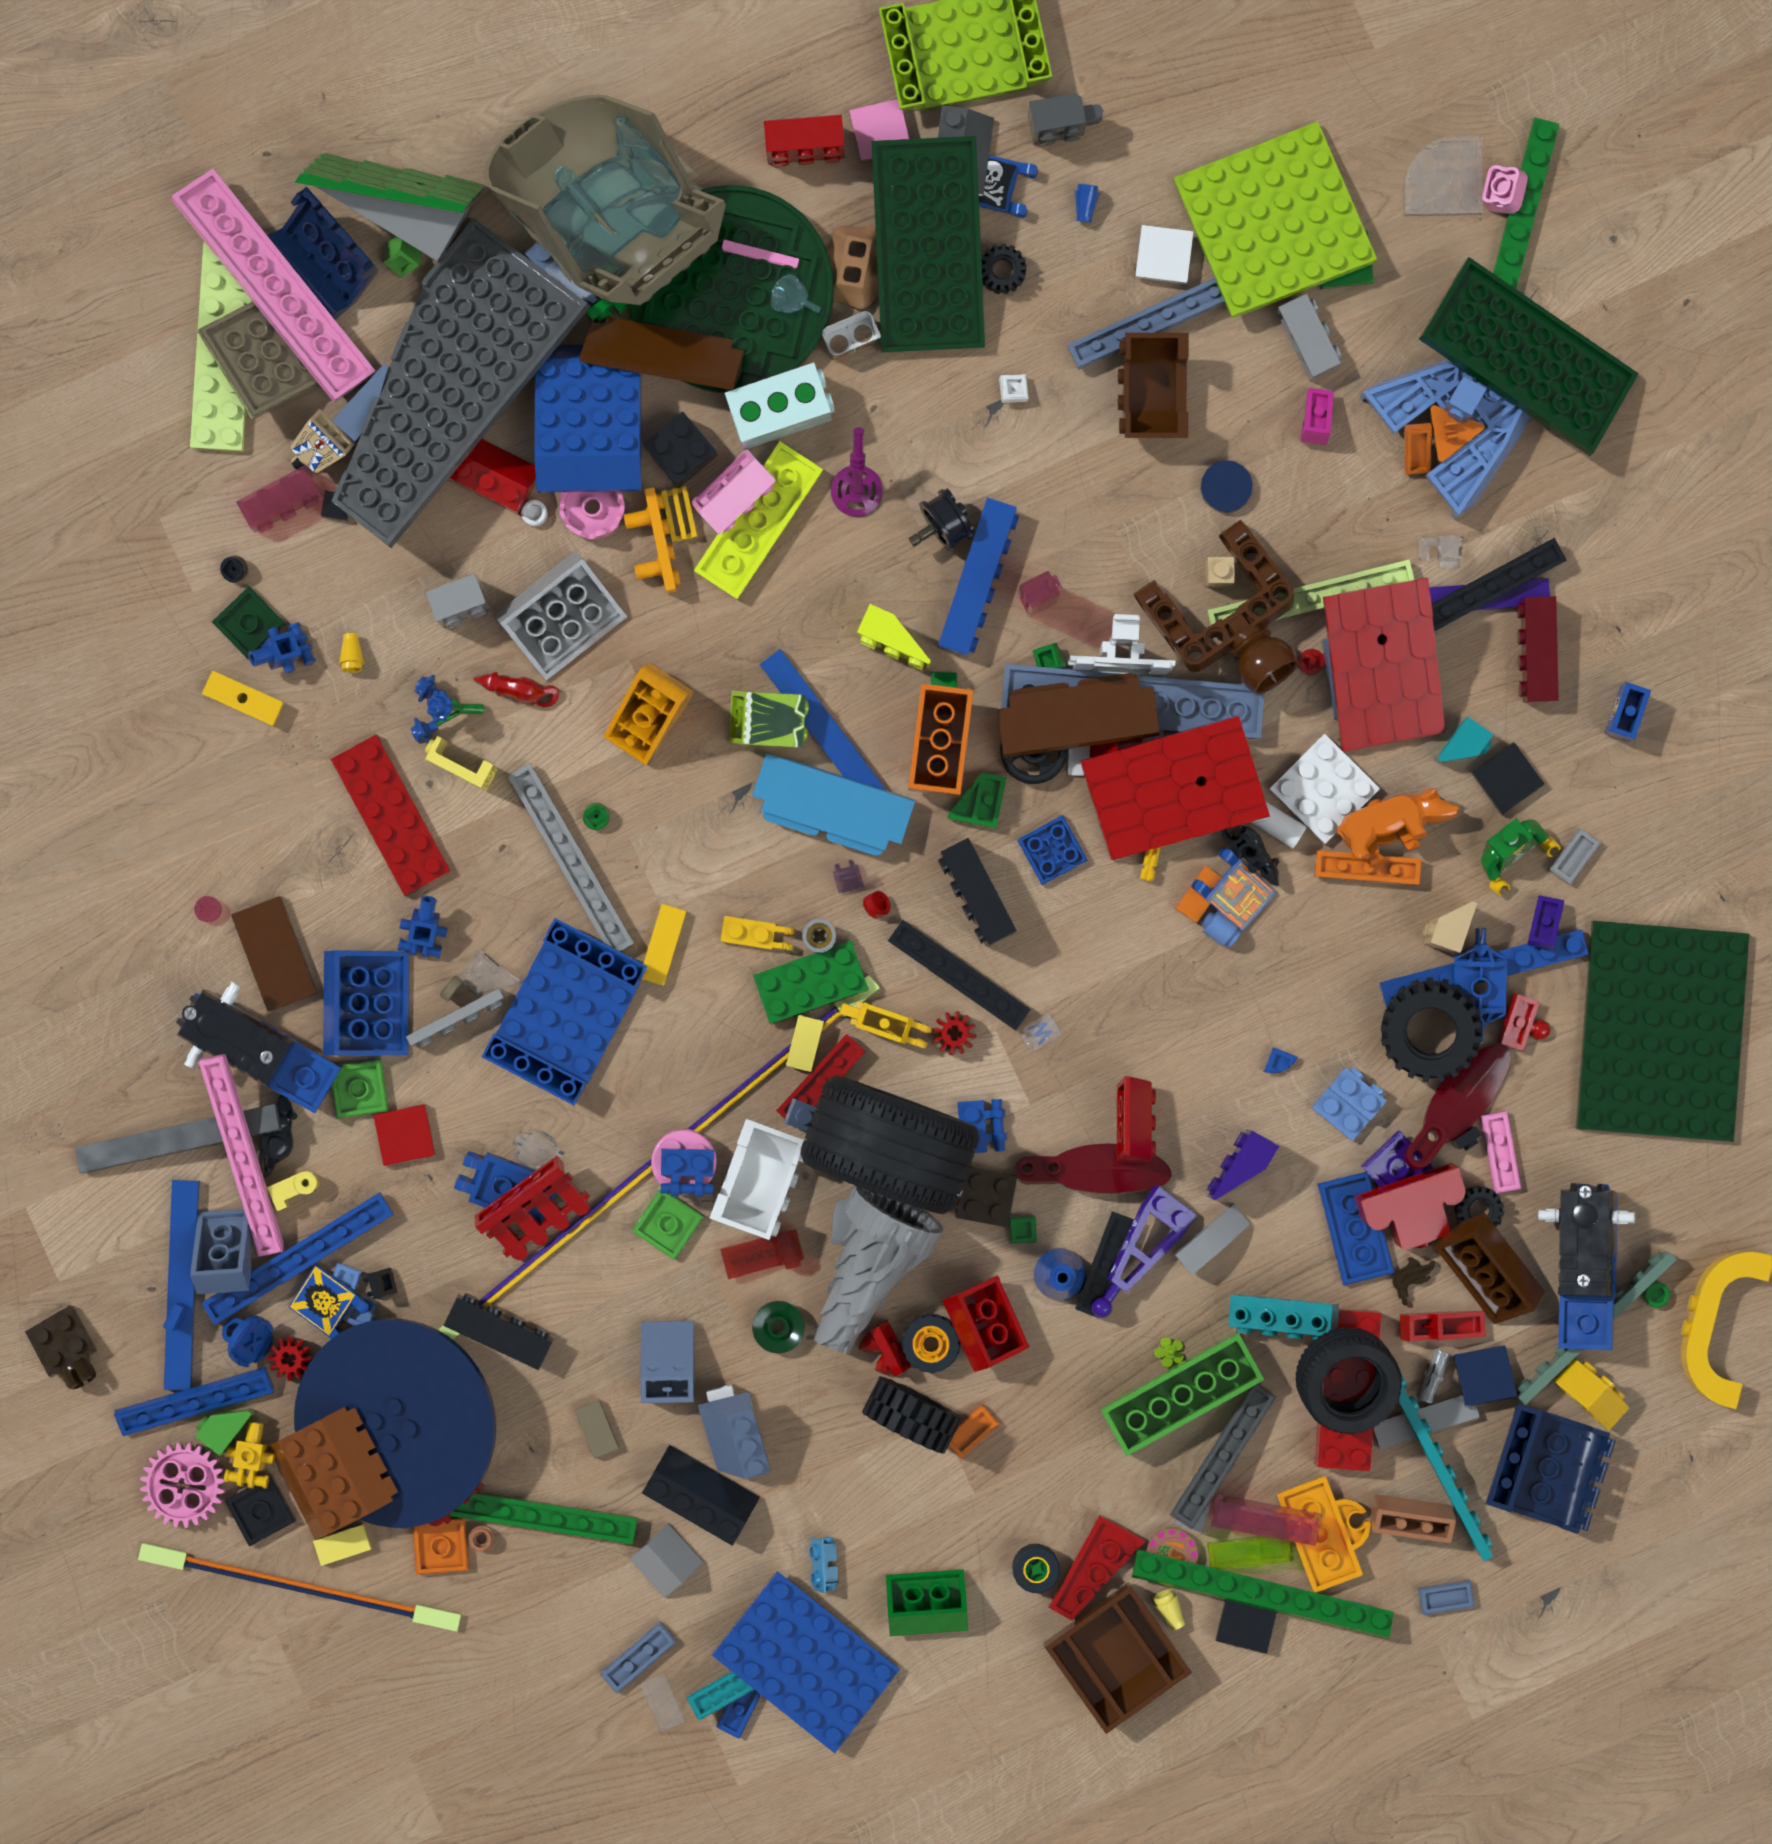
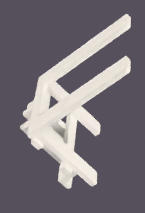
[1068,614,1175,776]

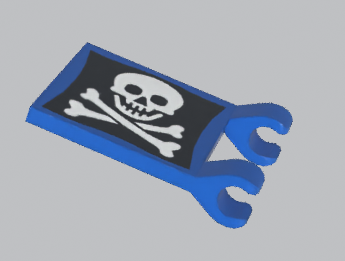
[979,155,1038,218]

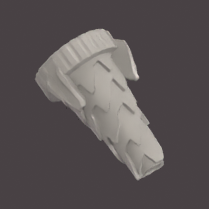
[814,1186,943,1355]

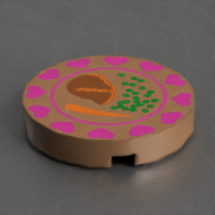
[1146,1527,1198,1564]

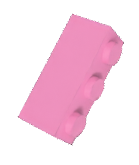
[690,448,776,535]

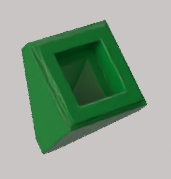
[1033,643,1069,669]
[931,672,957,688]

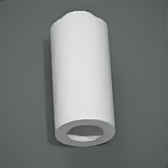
[1250,802,1306,849]

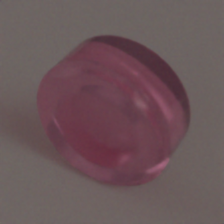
[194,896,222,922]

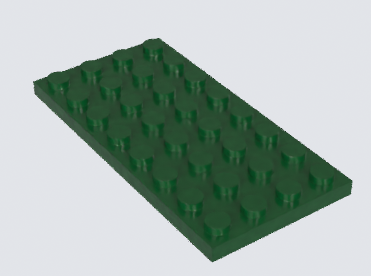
[871,136,985,352]
[1419,257,1639,456]

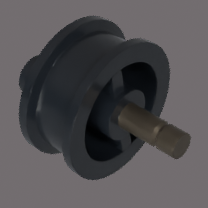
[908,488,975,551]

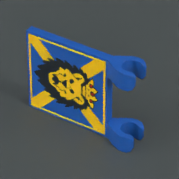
[289,1264,373,1339]

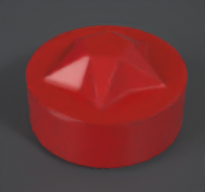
[1298,649,1325,675]

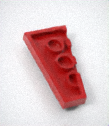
[1049,1515,1145,1620]

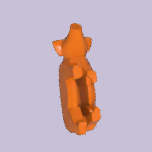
[1336,788,1460,865]

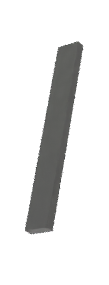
[75,1104,282,1174]

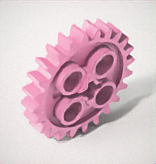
[140,1441,226,1528]

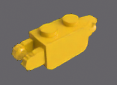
[839,1001,932,1049]

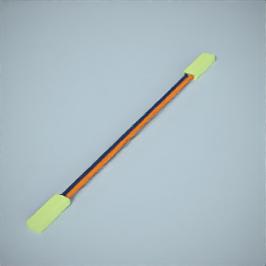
[138,1542,462,1632]

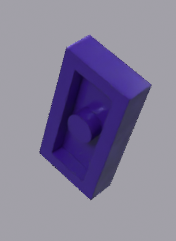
[1528,895,1565,950]

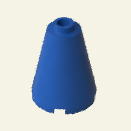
[1034,1248,1086,1301]

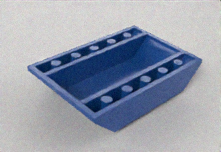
[534,344,642,493]

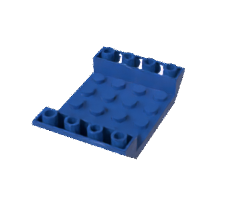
[481,918,648,1106]

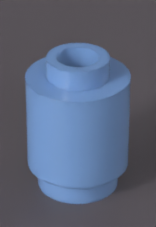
[1201,911,1242,948]

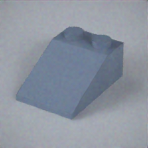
[190,1209,252,1294]

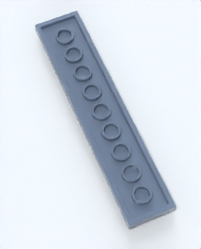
[1001,664,1265,739]

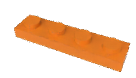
[1314,850,1421,885]

